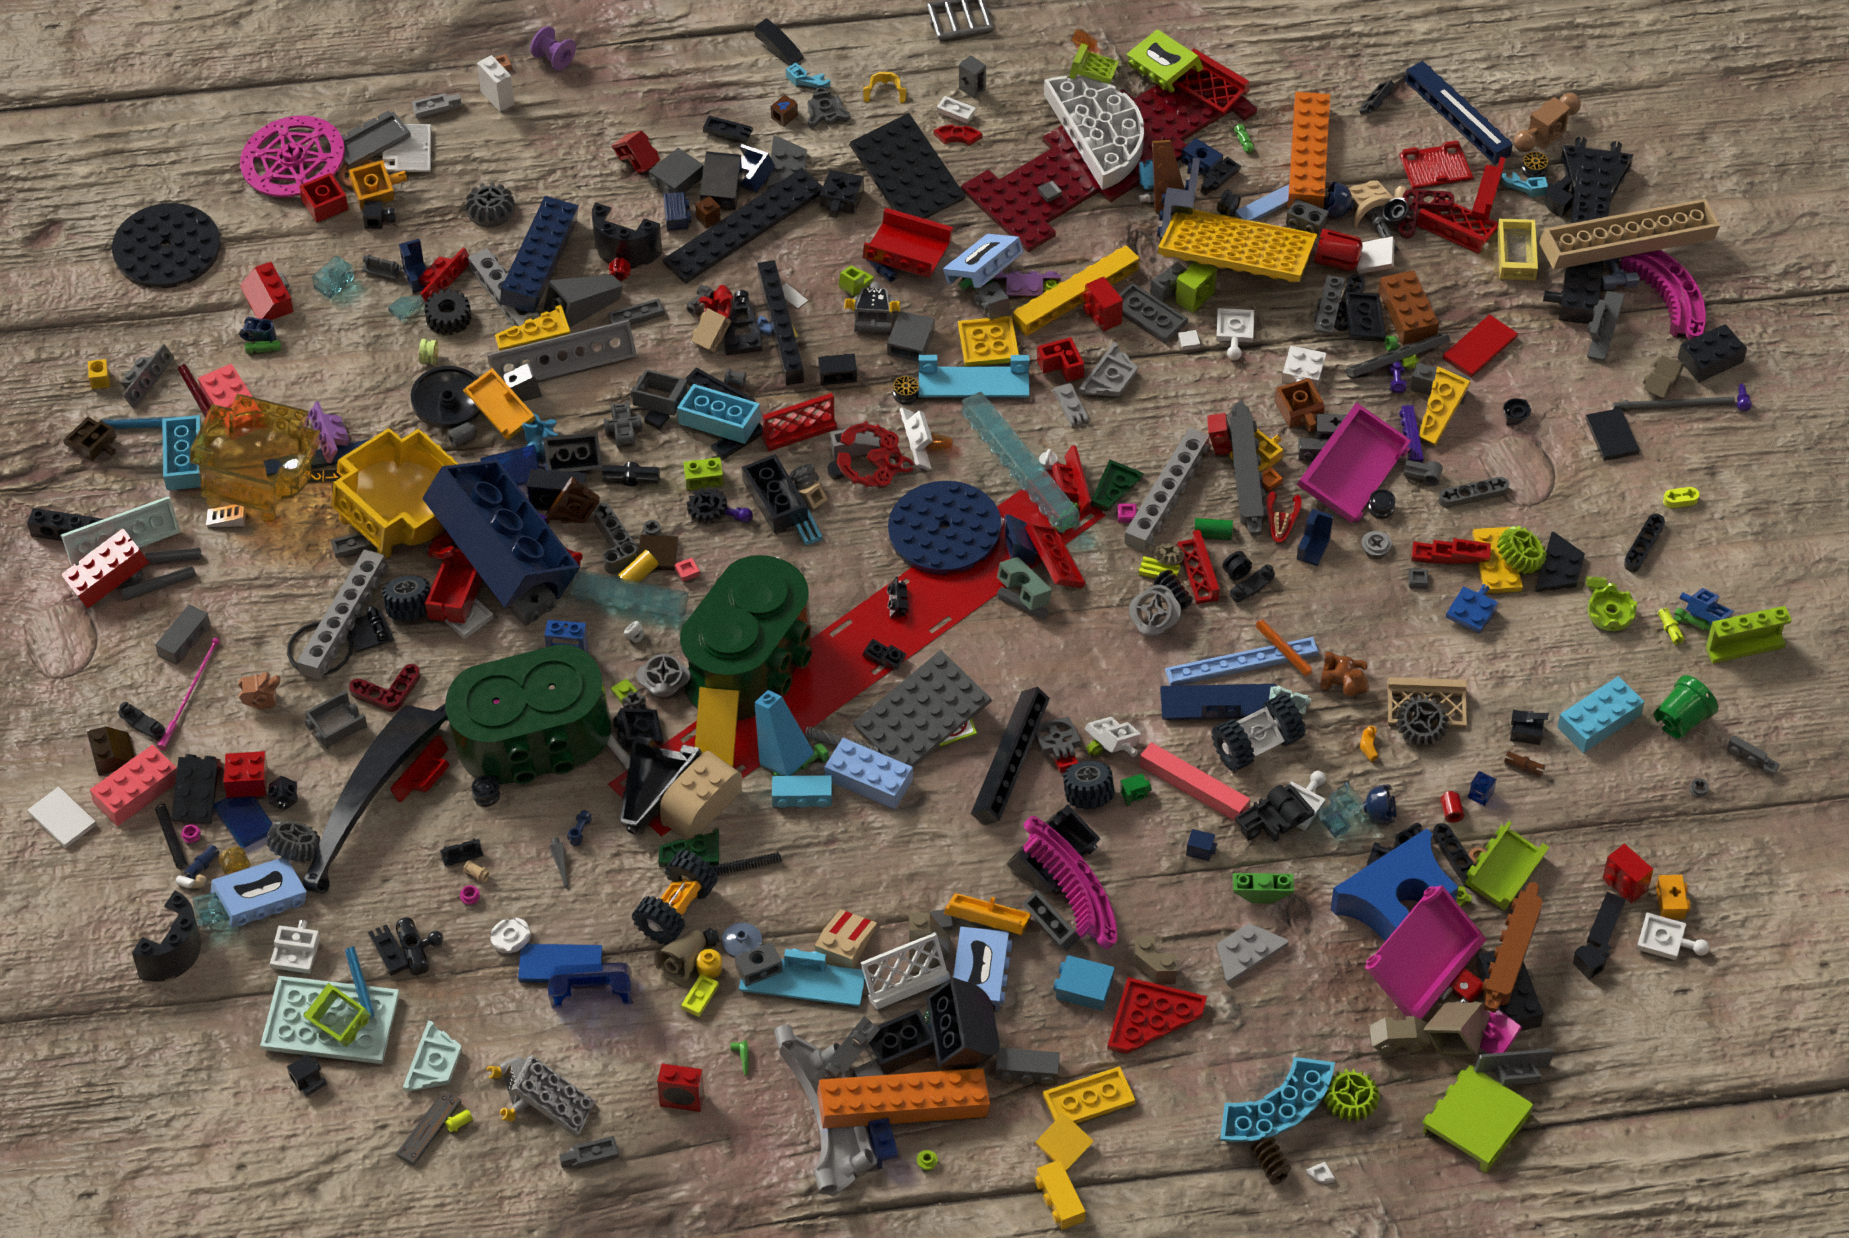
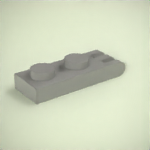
[1053,383,1089,427]

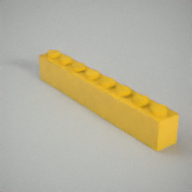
[1013,245,1140,337]

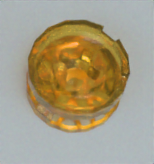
[218,846,250,875]

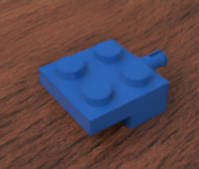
[1446,584,1498,633]
[1679,588,1734,625]

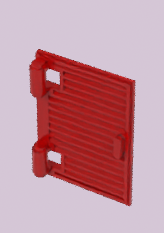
[1399,140,1473,189]

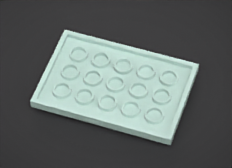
[260,976,399,1064]

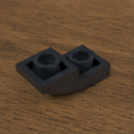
[862,638,907,670]

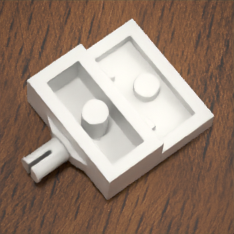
[1282,346,1326,390]
[1085,717,1141,757]
[270,920,320,974]

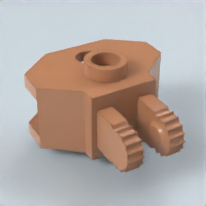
[238,672,281,709]

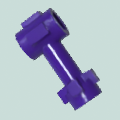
[1390,362,1406,393]

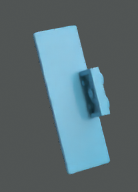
[739,949,865,1007]

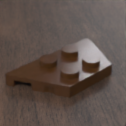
[545,477,600,524]

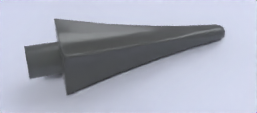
[550,838,568,888]

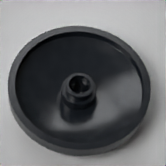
[411,366,481,429]

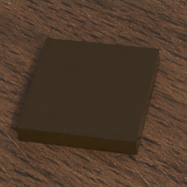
[638,535,679,570]

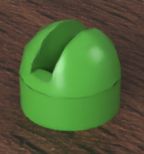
[1385,336,1400,351]

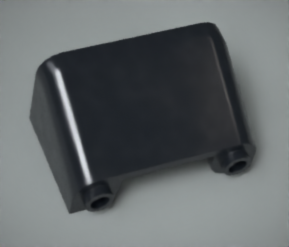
[1006,804,1101,894]

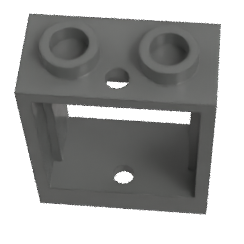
[631,369,687,416]

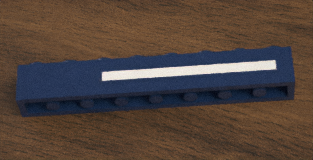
[1405,61,1513,165]

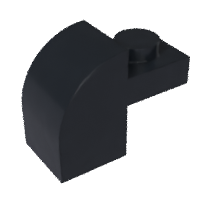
[1545,175,1574,218]

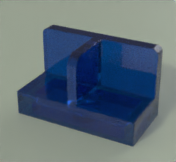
[868,1118,898,1169]

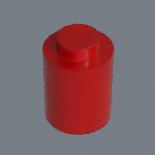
[1440,791,1465,823]

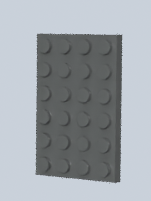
[853,650,992,767]

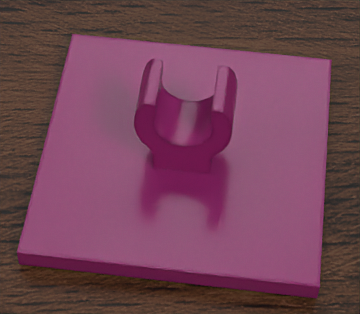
[1480,1009,1522,1054]

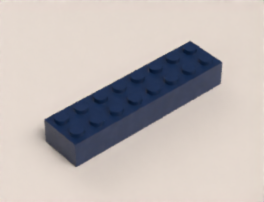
[500,196,579,313]

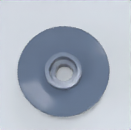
[722,922,762,957]

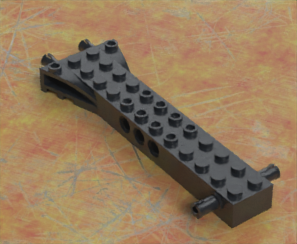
[1543,136,1634,324]

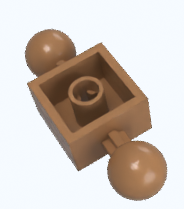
[1514,93,1581,152]

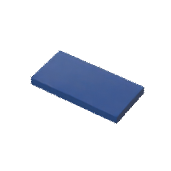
[518,944,603,983]

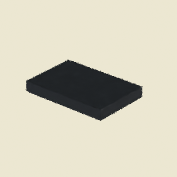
[1343,291,1386,342]
[1585,408,1639,461]

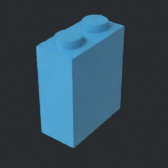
[1053,955,1115,1011]

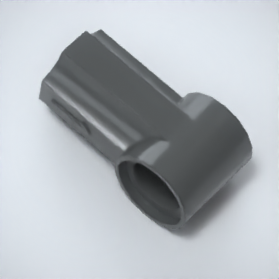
[1403,460,1443,486]

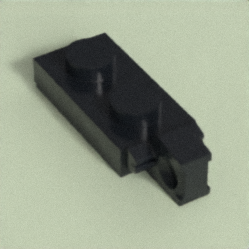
[1200,157,1241,195]

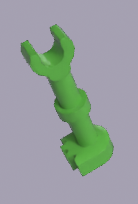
[1674,608,1711,630]
[774,743,830,776]

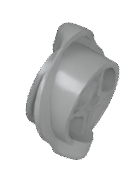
[1129,585,1181,636]
[637,654,690,697]

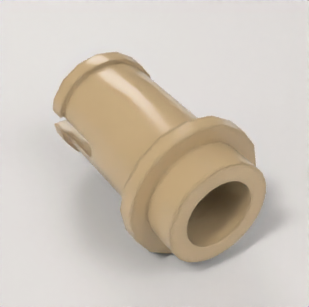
[463,861,490,882]

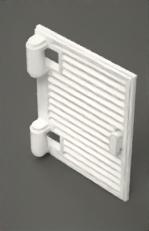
[383,124,431,174]

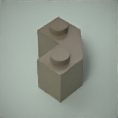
[1643,355,1685,398]
[1134,936,1177,984]
[1369,1016,1430,1054]

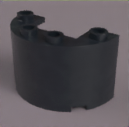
[592,202,662,268]
[132,890,201,982]

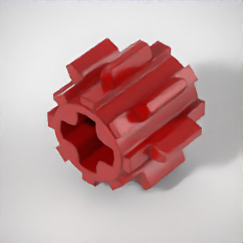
[609,257,631,281]

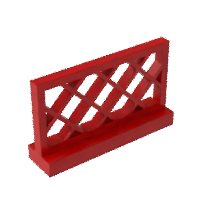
[1172,48,1250,115]
[1416,197,1498,254]
[761,393,837,452]

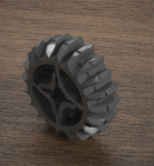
[1396,695,1449,747]
[266,820,320,862]

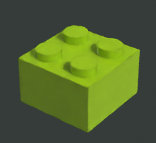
[1175,262,1217,313]

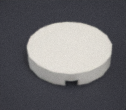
[490,918,531,953]

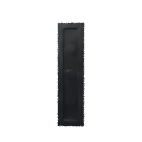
[685,367,755,402]

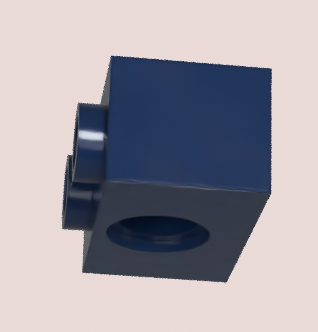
[1182,138,1223,176]

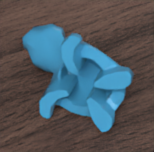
[522,413,558,462]

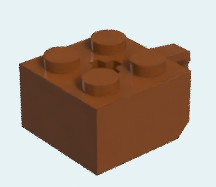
[1275,378,1325,432]

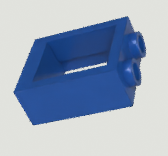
[544,620,589,653]

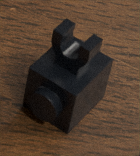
[363,201,396,229]
[1573,942,1612,980]

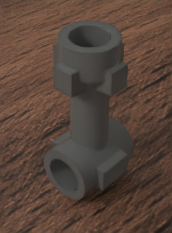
[686,285,714,314]

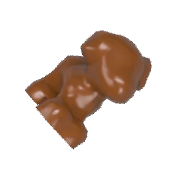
[1320,651,1369,697]

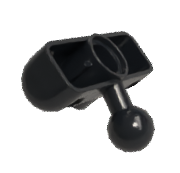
[396,917,443,976]

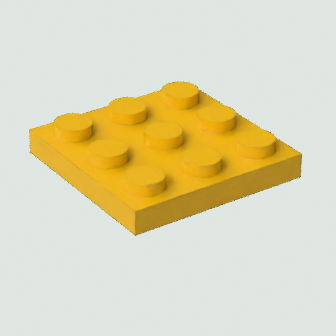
[958,316,1019,367]

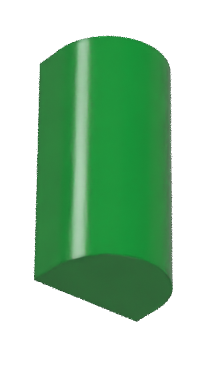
[1194,518,1233,540]

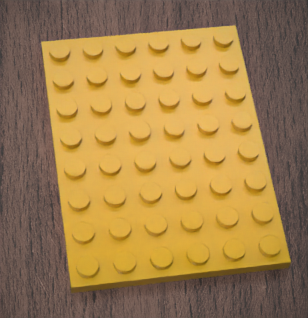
[1157,209,1317,282]

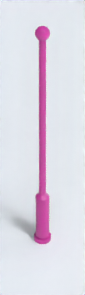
[157,638,220,751]

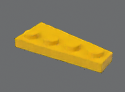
[495,305,571,351]
[1419,366,1471,446]

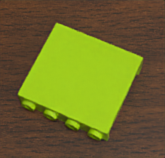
[1422,1065,1533,1173]

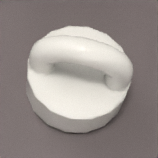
[1039,449,1058,470]
[624,621,644,643]

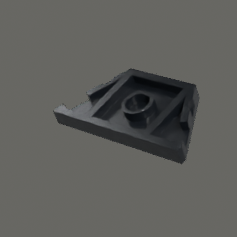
[1535,532,1585,592]

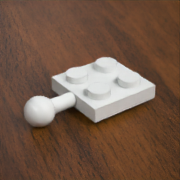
[1216,308,1254,360]
[1290,771,1326,831]
[1636,913,1709,960]

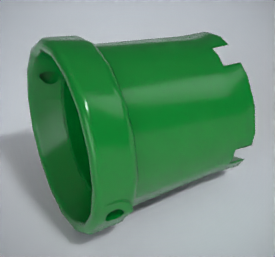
[1654,675,1719,739]

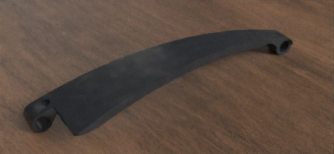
[303,704,448,894]

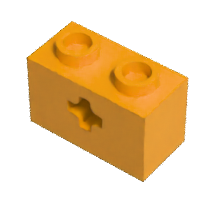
[1656,875,1690,920]

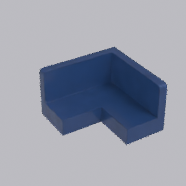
[739,144,775,193]
[399,239,427,293]
[1296,509,1334,566]

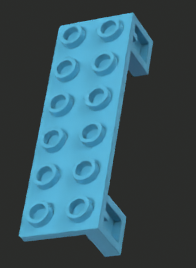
[919,355,1029,398]

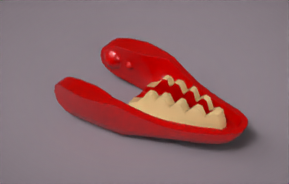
[1267,491,1302,542]

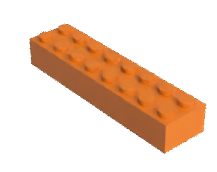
[1287,92,1330,209]
[817,1068,990,1129]

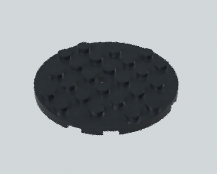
[112,203,221,288]

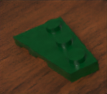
[1090,459,1144,512]

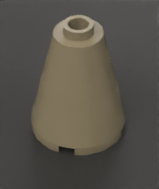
[654,930,706,983]

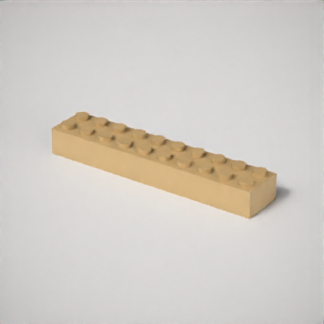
[1539,199,1720,270]

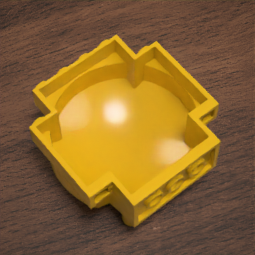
[331,428,458,559]

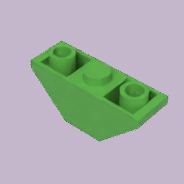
[1233,873,1294,904]

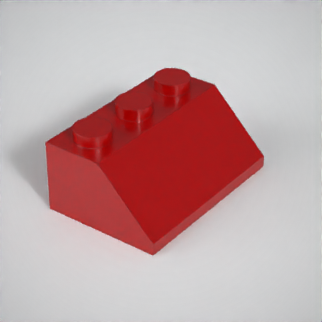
[240,261,294,320]

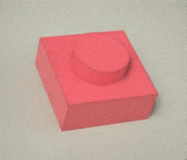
[675,558,700,582]

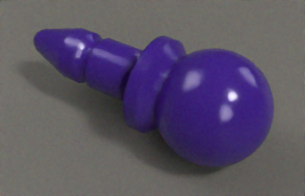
[1737,383,1752,412]
[725,507,753,523]

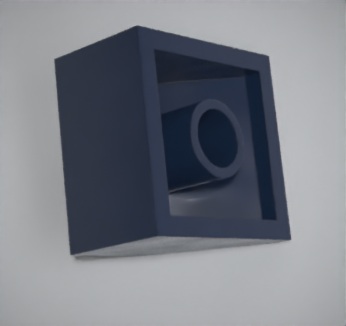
[1005,514,1038,565]

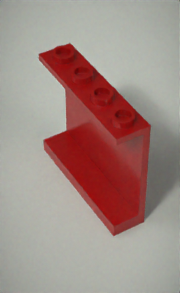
[863,208,953,278]

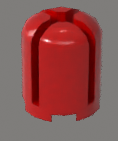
[1314,229,1363,271]

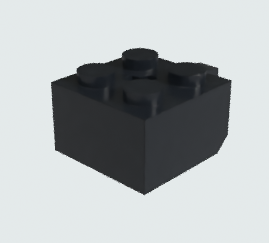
[820,170,864,218]

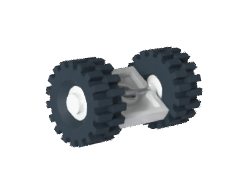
[1211,694,1306,772]

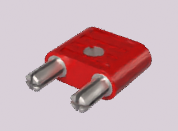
[1440,968,1484,1003]

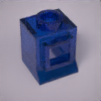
[1467,771,1497,806]

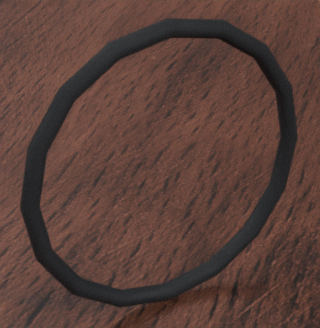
[287,622,353,675]

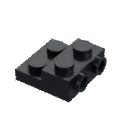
[613,708,664,749]

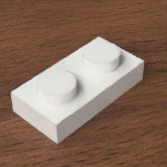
[937,96,976,124]

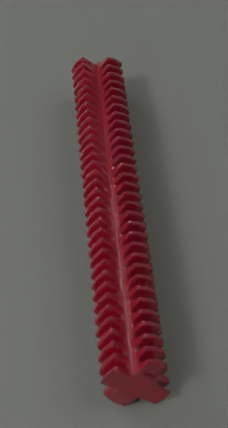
[178,364,215,422]

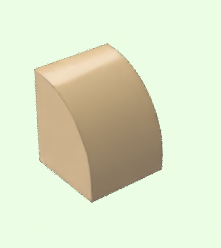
[798,483,828,509]

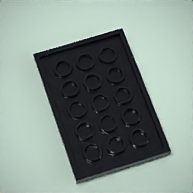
[849,113,966,219]

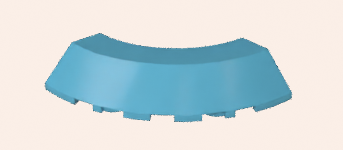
[1220,1057,1335,1142]

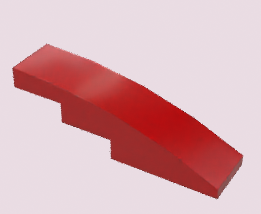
[1411,538,1491,564]

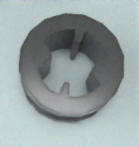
[643,520,661,535]
[1689,778,1709,798]

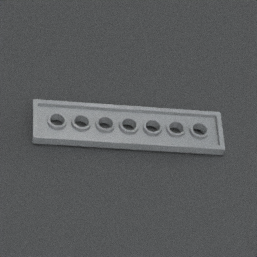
[486,320,637,382]

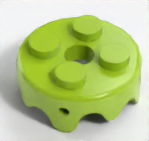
[1587,583,1637,631]

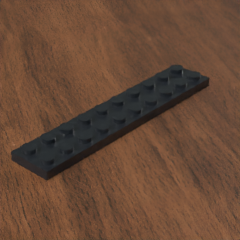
[663,168,823,284]

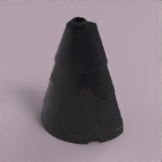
[620,736,703,835]

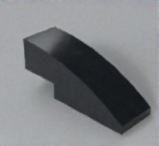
[754,18,804,66]

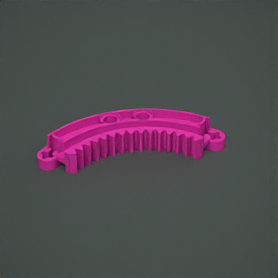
[1619,250,1706,340]
[1023,816,1117,949]

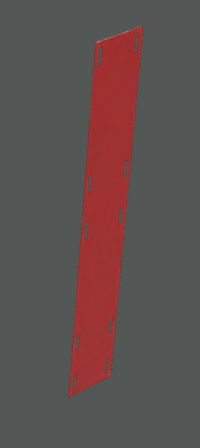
[607,469,1106,837]

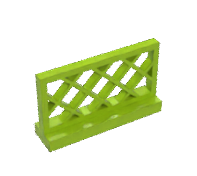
[1068,43,1119,84]

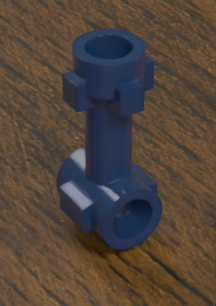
[567,810,592,847]

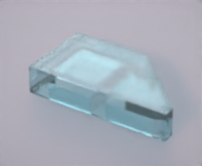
[388,296,424,320]

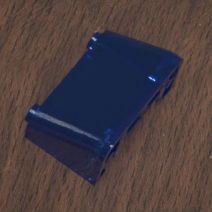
[548,962,633,1008]

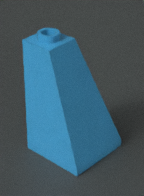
[755,690,814,776]

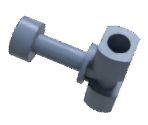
[1601,258,1639,290]

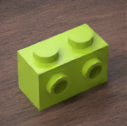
[683,457,724,491]

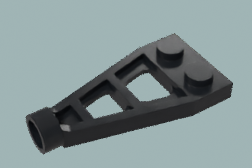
[725,290,762,355]

